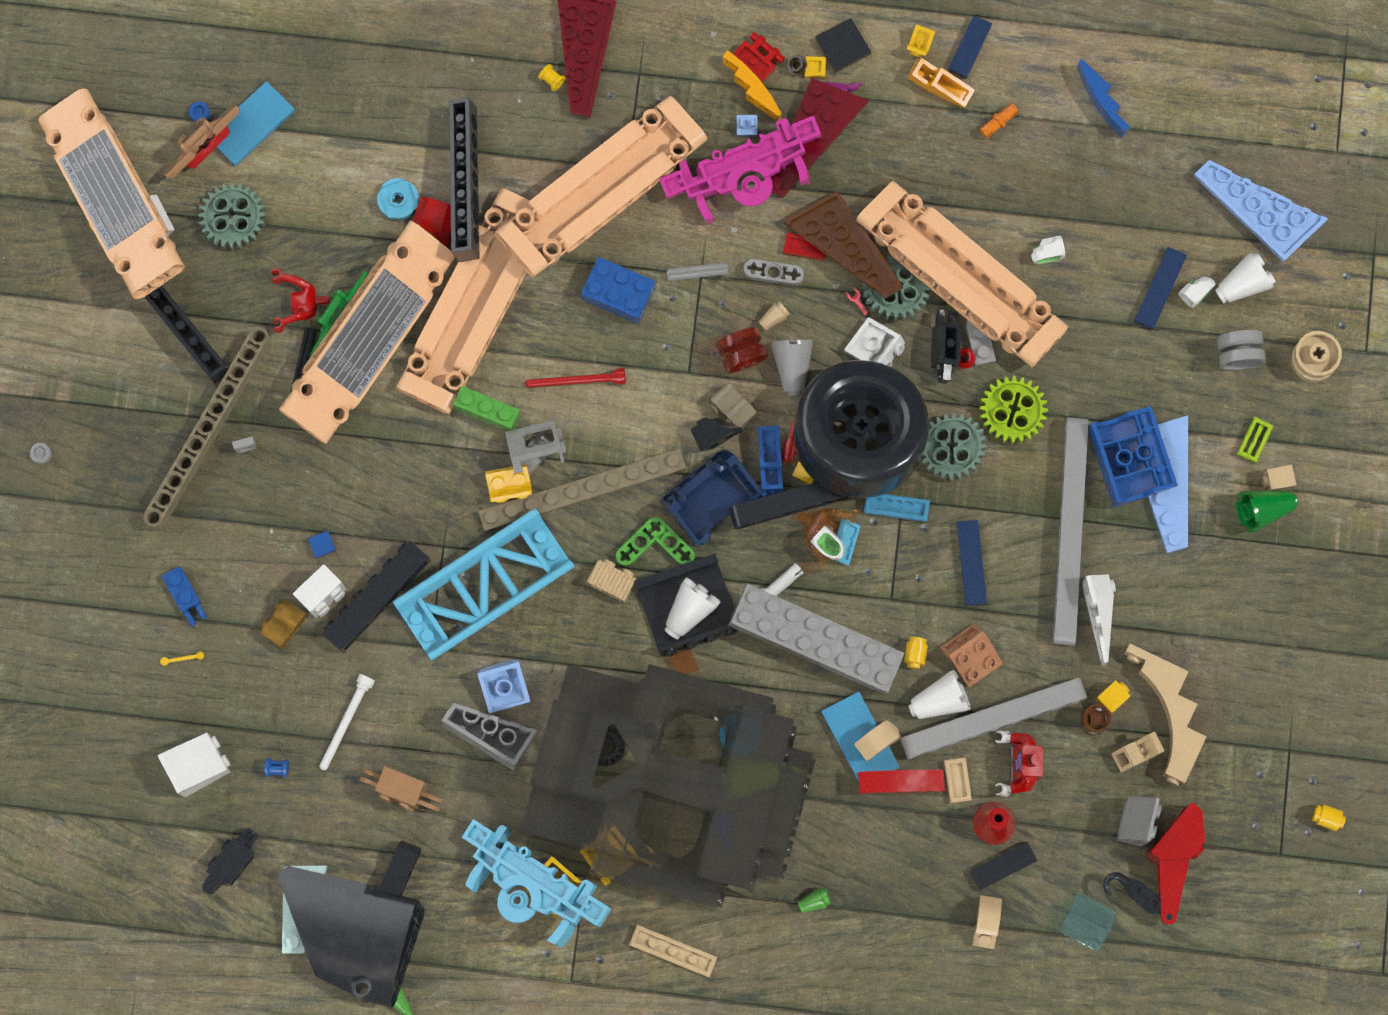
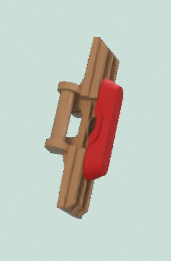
[164,103,239,178]

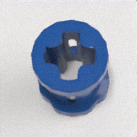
[264,758,289,779]

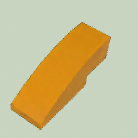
[906,58,975,108]

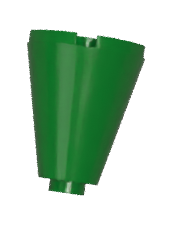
[1236,491,1298,533]

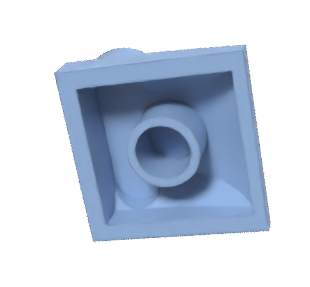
[477,660,530,713]

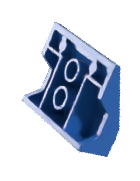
[1088,406,1178,508]

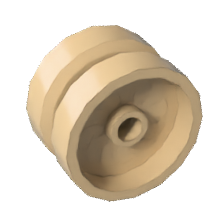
[1291,331,1342,382]

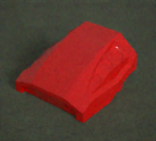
[412,196,451,248]

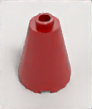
[972,802,1016,845]

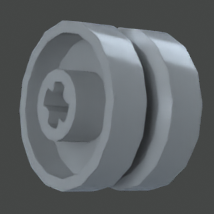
[1216,330,1266,370]

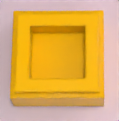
[804,56,826,79]

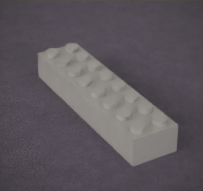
[728,584,905,695]

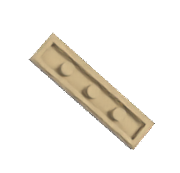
[629,925,718,978]

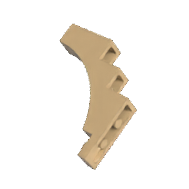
[1124,644,1207,786]

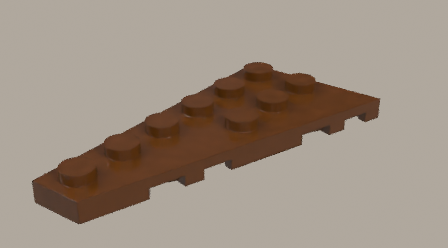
[784,191,903,299]

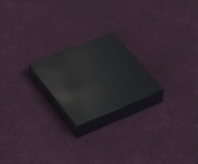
[815,18,871,73]

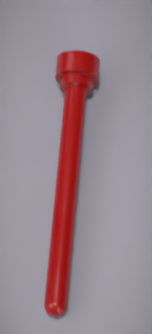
[525,368,626,388]

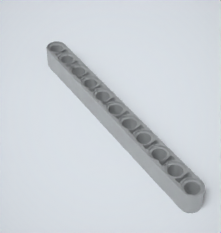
[1053,417,1088,646]

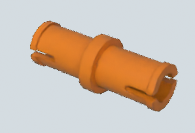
[979,103,1019,139]

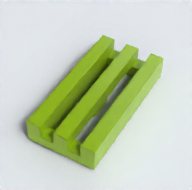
[1236,417,1274,464]

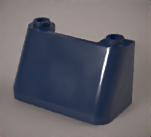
[660,449,763,546]

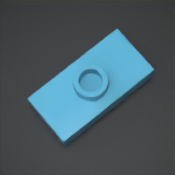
[833,518,861,566]

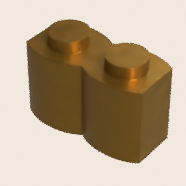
[260,599,308,650]

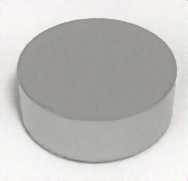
[30,443,52,465]

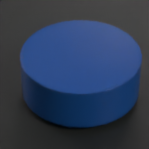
[189,101,210,122]

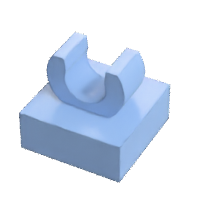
[737,115,757,137]

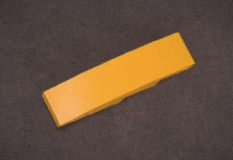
[723,50,781,121]

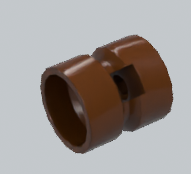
[1080,704,1112,736]

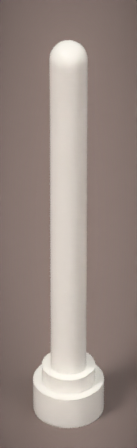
[320,674,375,770]

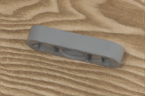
[744,259,804,286]

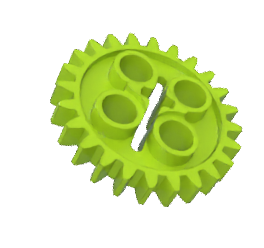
[979,376,1048,444]

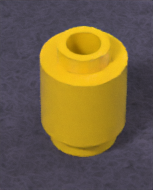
[904,637,928,669]
[1312,804,1346,831]

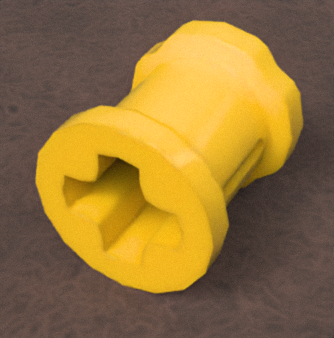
[538,64,566,91]

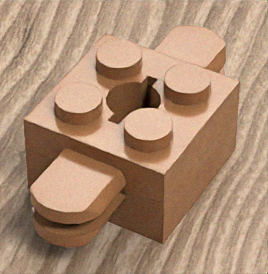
[359,766,443,812]

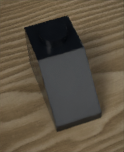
[690,417,743,452]

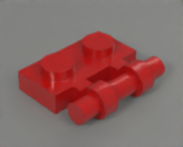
[733,32,785,83]

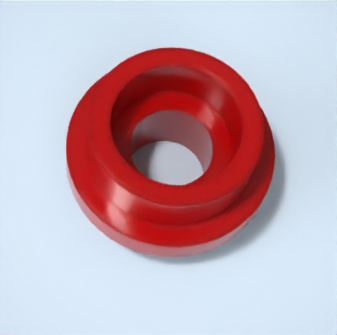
[958,348,976,369]

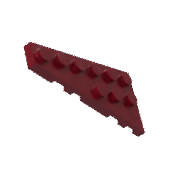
[558,0,617,119]
[771,78,869,198]

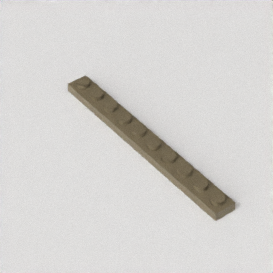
[478,448,686,532]

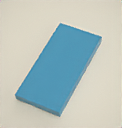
[208,81,295,167]
[821,692,900,782]

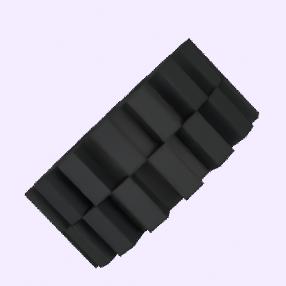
[586,726,625,767]

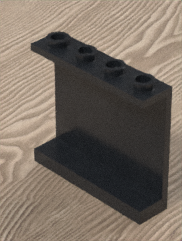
[635,554,738,657]

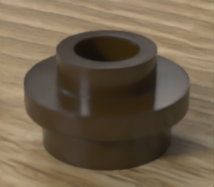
[787,55,807,76]

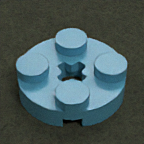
[377,178,419,220]

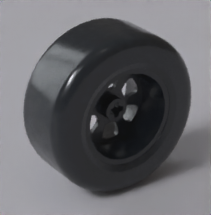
[793,360,929,498]

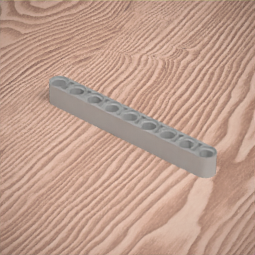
[900,678,1087,759]

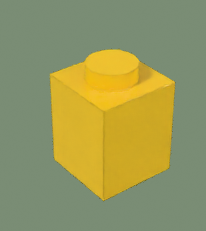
[1095,680,1130,714]

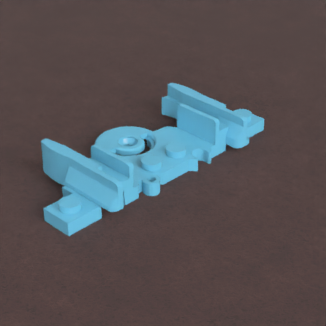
[462,819,611,948]

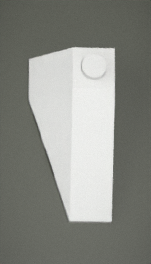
[1081,574,1116,666]

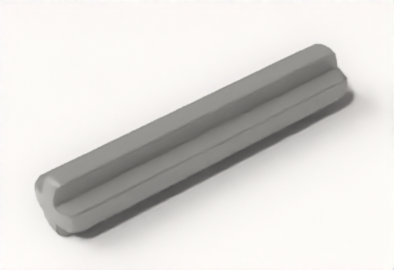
[667,262,728,281]

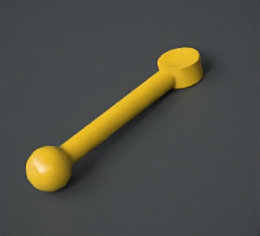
[160,651,204,666]

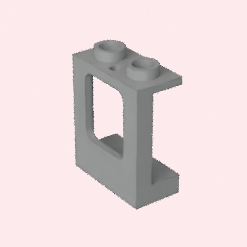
[505,420,566,474]

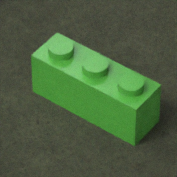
[453,386,521,431]

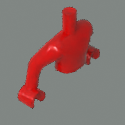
[271,268,330,333]

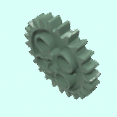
[198,182,267,250]
[862,255,931,322]
[922,413,988,481]

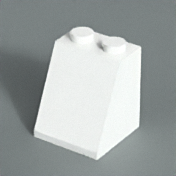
[158,733,231,797]

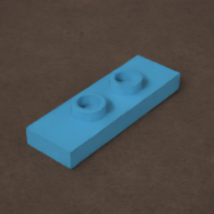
[864,494,930,522]

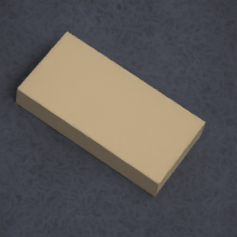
[944,757,972,804]

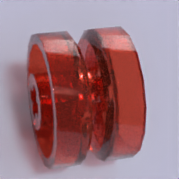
[715,327,769,374]

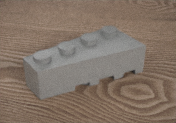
[441,703,538,771]

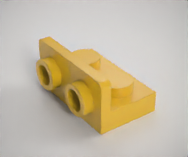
[485,464,532,503]

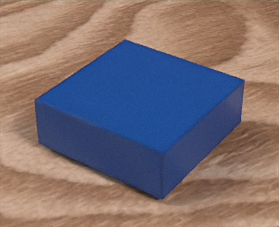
[308,531,336,559]

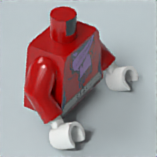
[995,730,1043,797]

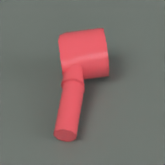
[846,287,868,315]

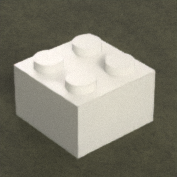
[293,564,346,618]

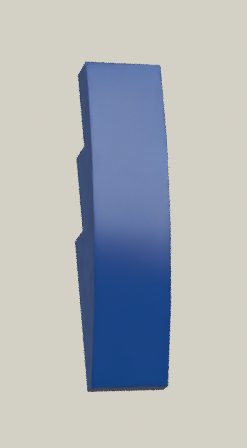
[1077,59,1130,138]
[758,425,783,497]

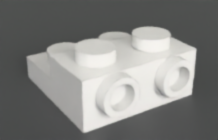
[844,317,905,367]

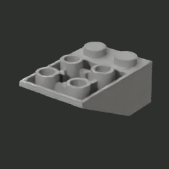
[1116,796,1162,847]

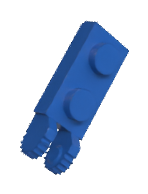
[161,566,207,626]

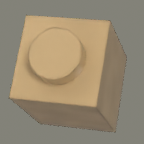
[1262,465,1297,491]

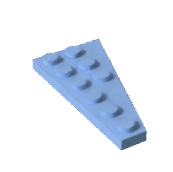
[1194,160,1328,262]
[1148,416,1188,554]

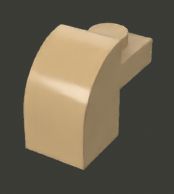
[854,720,902,761]
[1111,732,1164,773]
[972,895,1002,949]

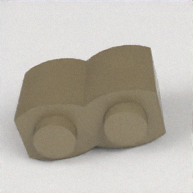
[710,383,757,429]

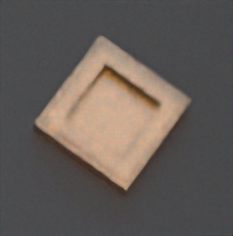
[671,649,698,678]

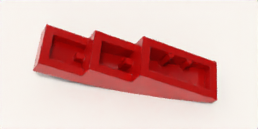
[858,770,945,794]

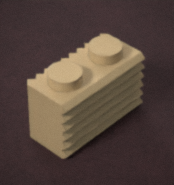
[587,559,636,604]

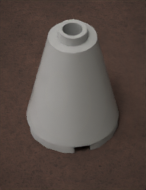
[771,340,813,396]

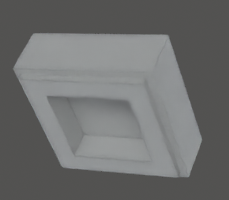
[232,436,257,454]

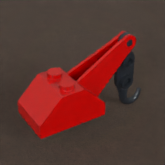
[1103,802,1206,925]

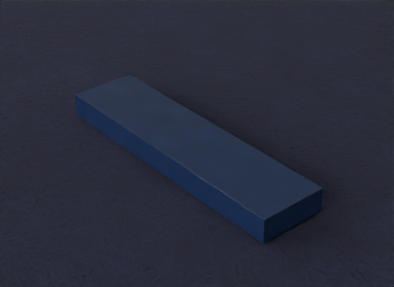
[1134,247,1187,330]
[957,520,987,606]

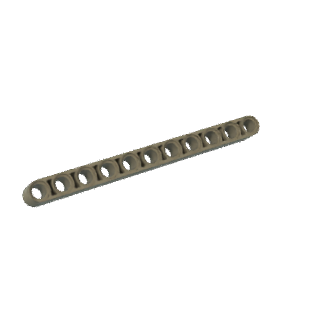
[143,326,271,530]

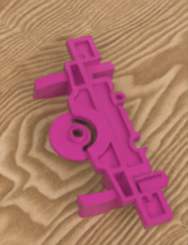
[659,115,822,225]

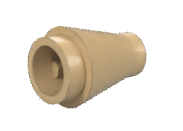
[758,301,790,331]

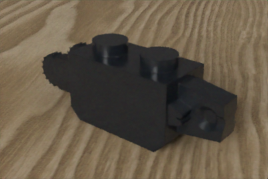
[931,309,961,384]
[202,828,259,895]

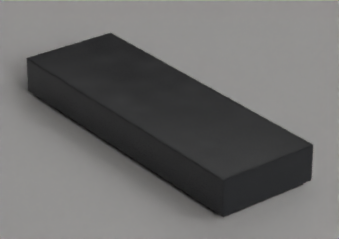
[969,842,1037,891]

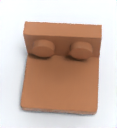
[940,624,1003,687]

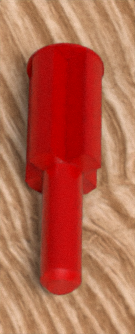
[781,420,795,463]

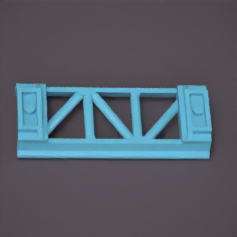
[392,508,575,661]

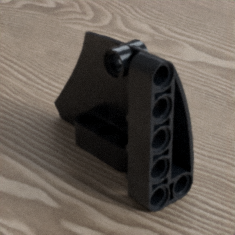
[277,866,425,1008]

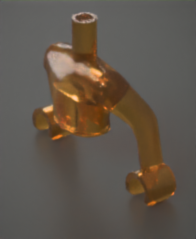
[798,508,863,572]

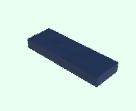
[948,16,993,79]

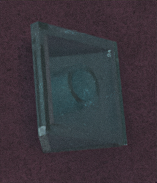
[1059,893,1117,951]

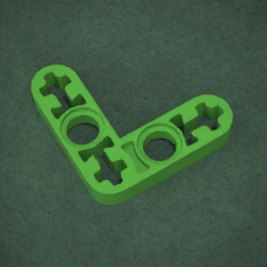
[616,517,695,567]

